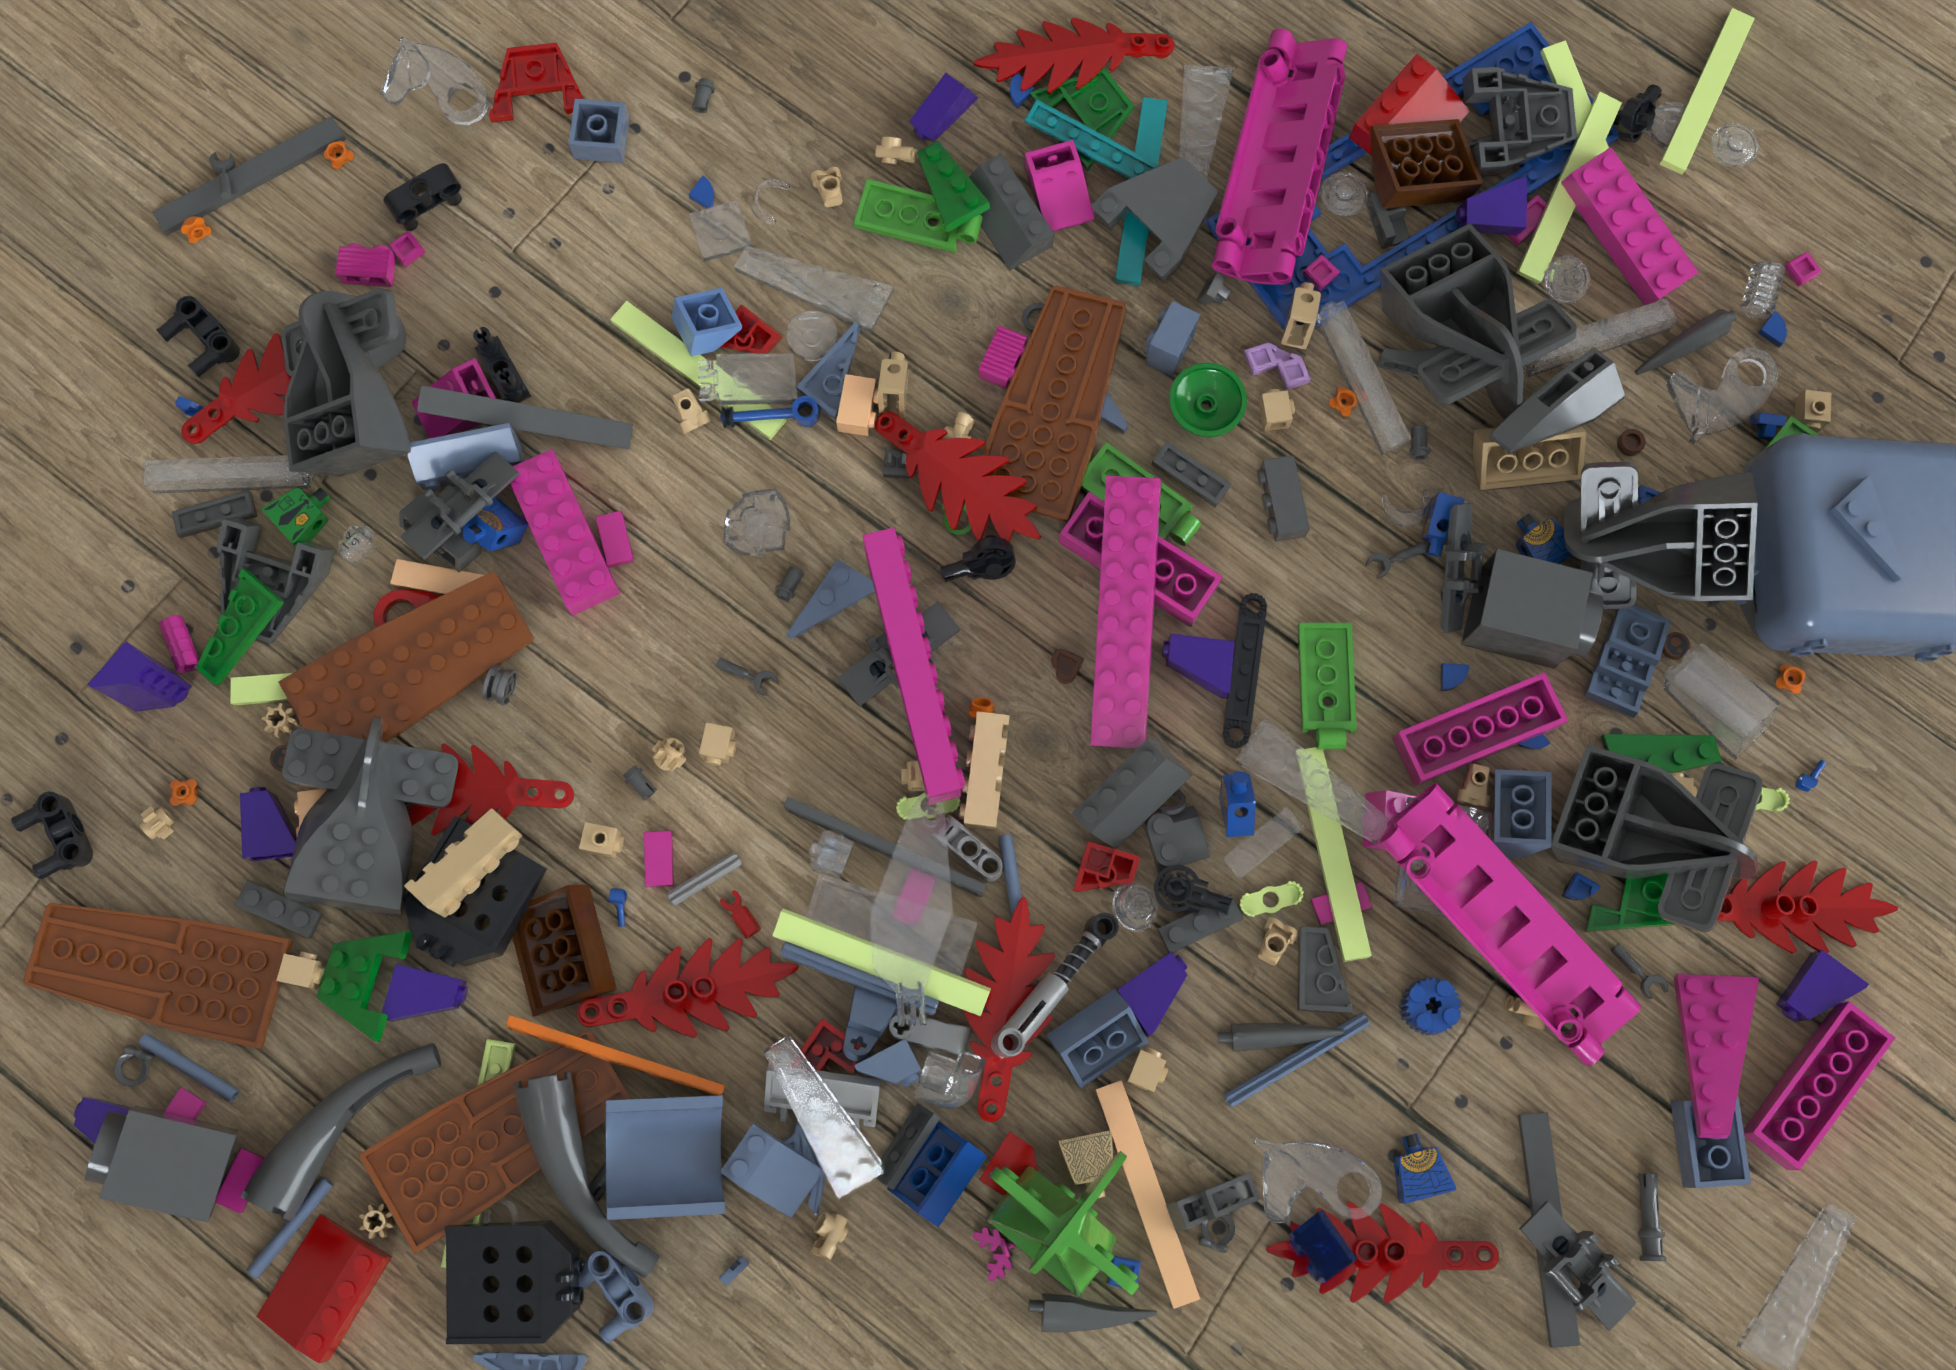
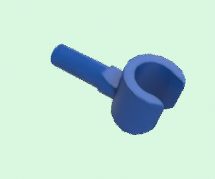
[1796,760,1826,792]
[609,888,627,927]

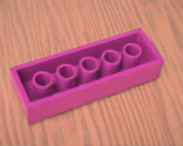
[1561,147,1699,308]
[510,449,621,616]
[1059,492,1223,627]
[1392,672,1568,787]
[1743,1001,1896,1170]

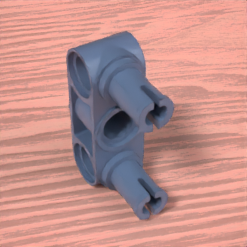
[579,1249,654,1343]

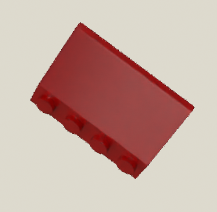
[1349,54,1470,156]
[256,1214,392,1363]

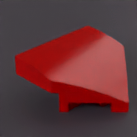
[979,1131,1038,1195]

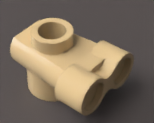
[875,137,918,165]
[810,167,843,208]
[672,388,712,434]
[940,412,975,440]
[1456,764,1491,809]
[1258,917,1298,966]
[1505,995,1546,1030]
[810,1212,848,1260]

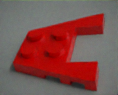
[489,42,584,123]

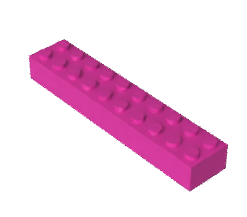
[1090,476,1161,748]
[863,527,965,805]

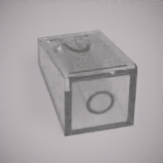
[1662,643,1780,760]

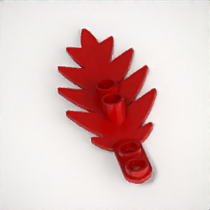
[973,17,1175,94]
[181,333,292,444]
[875,411,1041,542]
[405,743,574,836]
[1717,860,1898,954]
[962,897,1056,1122]
[576,938,799,1039]
[1266,1201,1499,1303]

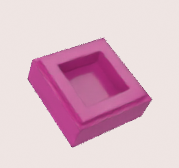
[388,230,426,267]
[1784,252,1822,287]
[1303,255,1340,291]

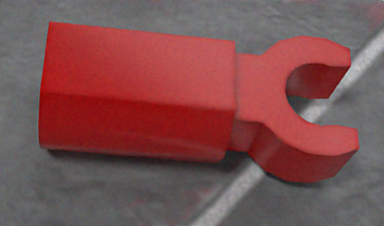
[720,890,761,939]

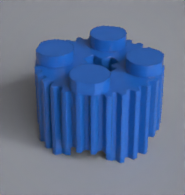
[1399,977,1462,1036]

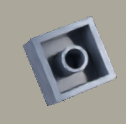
[568,99,630,163]
[1144,301,1200,377]

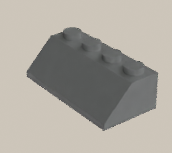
[969,153,1054,271]
[1072,736,1192,849]

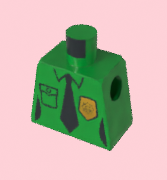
[261,487,331,547]

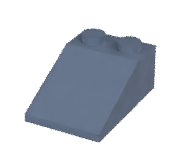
[720,1122,824,1218]

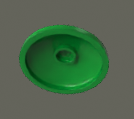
[1169,363,1247,438]

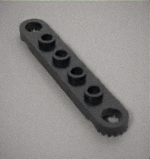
[1222,593,1267,749]

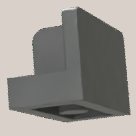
[1365,192,1410,249]

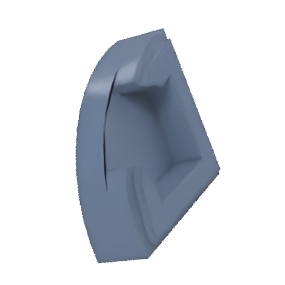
[720,1257,750,1286]

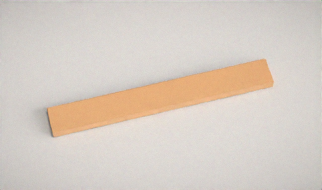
[1095,1080,1200,1309]

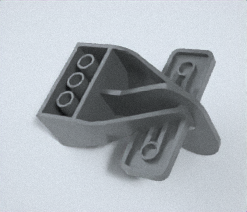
[1380,223,1577,419]
[282,288,411,476]
[1564,462,1758,609]
[282,715,458,917]
[1551,745,1763,933]

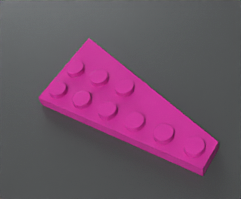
[1674,974,1759,1139]

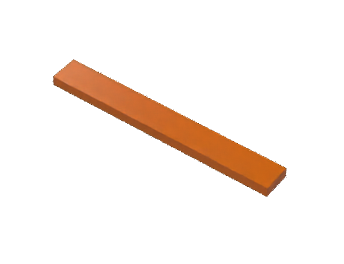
[506,1015,725,1096]

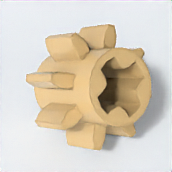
[261,703,299,738]
[652,737,686,771]
[901,761,925,791]
[139,806,176,840]
[359,1203,397,1239]

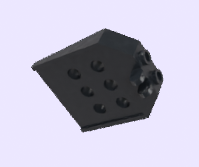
[404,816,547,967]
[445,1220,584,1344]

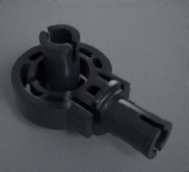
[1612,84,1662,143]
[940,535,1016,583]
[1154,865,1233,915]

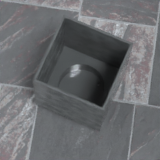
[1461,549,1603,669]
[85,1105,239,1223]

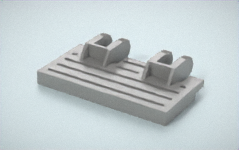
[764,1064,881,1133]

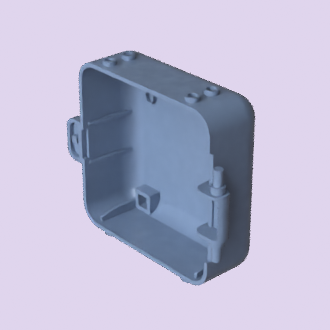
[1735,433,1956,662]

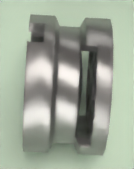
[482,664,518,706]

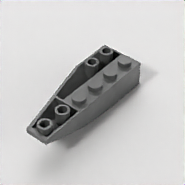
[1489,347,1625,453]

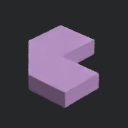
[1243,342,1311,390]

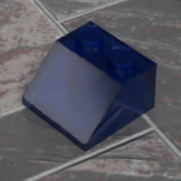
[1289,1209,1357,1284]

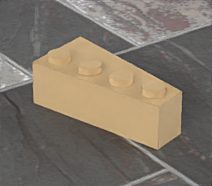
[959,711,1010,831]
[404,808,522,918]

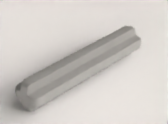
[667,852,742,905]

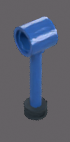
[720,396,819,428]

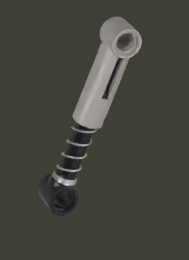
[991,912,1119,1058]

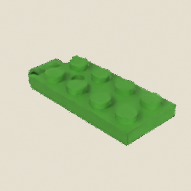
[853,179,983,253]
[1080,442,1201,546]
[1297,623,1357,749]

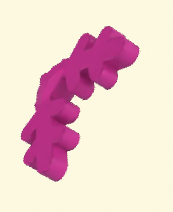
[973,1227,1015,1281]

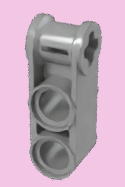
[931,815,1003,882]
[889,1014,971,1056]

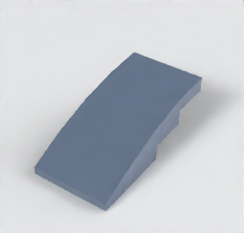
[1584,605,1671,718]

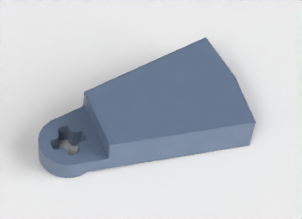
[843,986,901,1061]

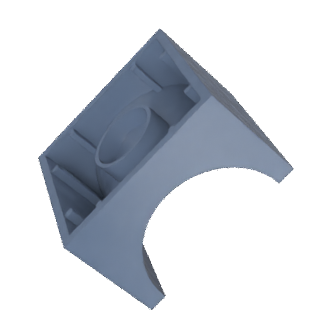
[605,1095,725,1220]

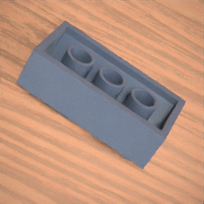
[407,423,524,491]

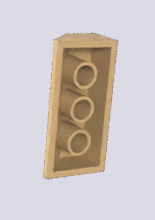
[1473,426,1586,490]

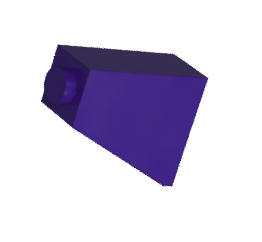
[909,73,978,141]
[1455,178,1527,235]
[1162,634,1235,699]
[240,787,297,862]
[1776,950,1869,1022]
[1117,952,1187,1038]
[381,964,468,1022]
[74,1097,132,1144]

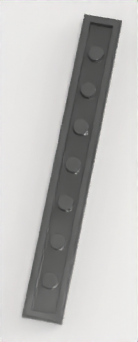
[152,116,346,235]
[417,385,633,449]
[784,797,987,898]
[1518,1112,1580,1348]

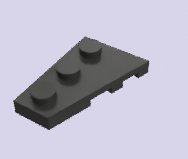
[1297,926,1354,1013]

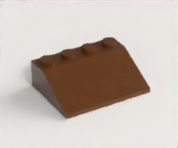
[1370,119,1484,209]
[512,884,617,1017]

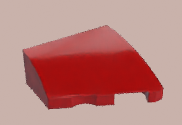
[721,304,783,356]
[1073,841,1140,892]

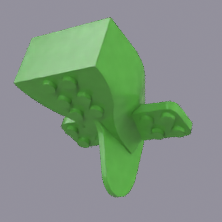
[986,1151,1139,1297]

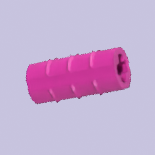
[159,615,199,673]

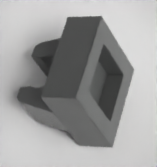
[1197,273,1231,306]
[883,449,909,479]

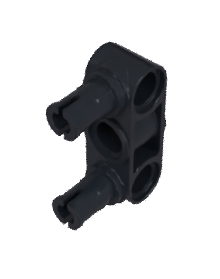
[383,163,462,231]
[156,296,240,377]
[473,327,532,403]
[11,791,93,880]

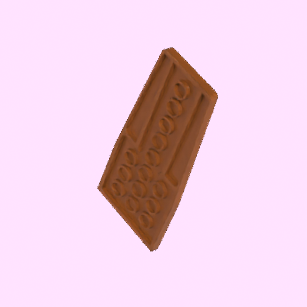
[982,286,1126,523]
[278,572,534,742]
[23,903,293,1049]
[358,1031,631,1254]

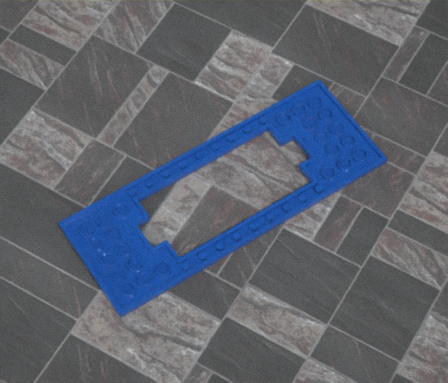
[1206,22,1619,330]

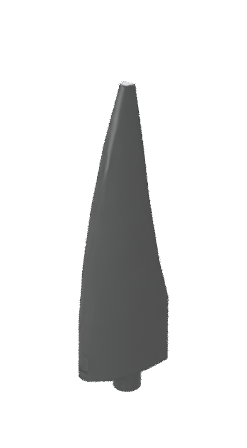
[1635,309,1737,375]
[1218,1023,1344,1051]
[1028,1294,1157,1333]

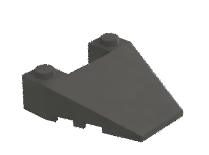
[1462,67,1577,176]
[1091,157,1219,283]
[217,518,335,644]

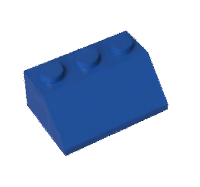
[887,1121,987,1227]

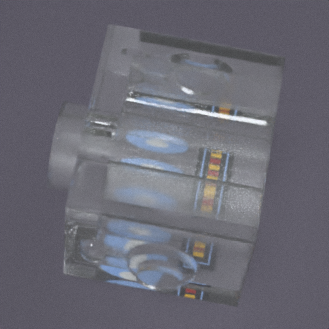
[808,830,854,879]

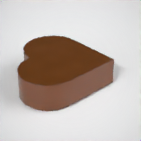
[1051,649,1084,684]

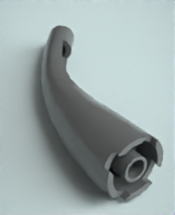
[240,1043,441,1222]
[514,1071,660,1278]

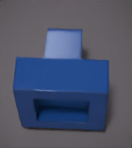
[1750,413,1786,439]

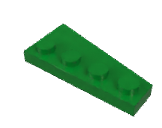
[917,141,990,232]
[196,568,284,685]
[1601,734,1722,773]

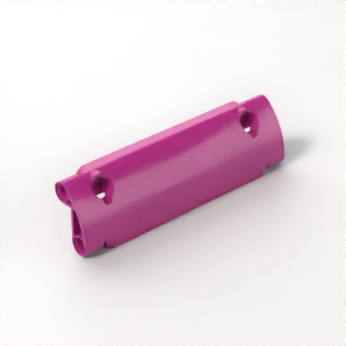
[1212,29,1347,285]
[1379,783,1641,1066]

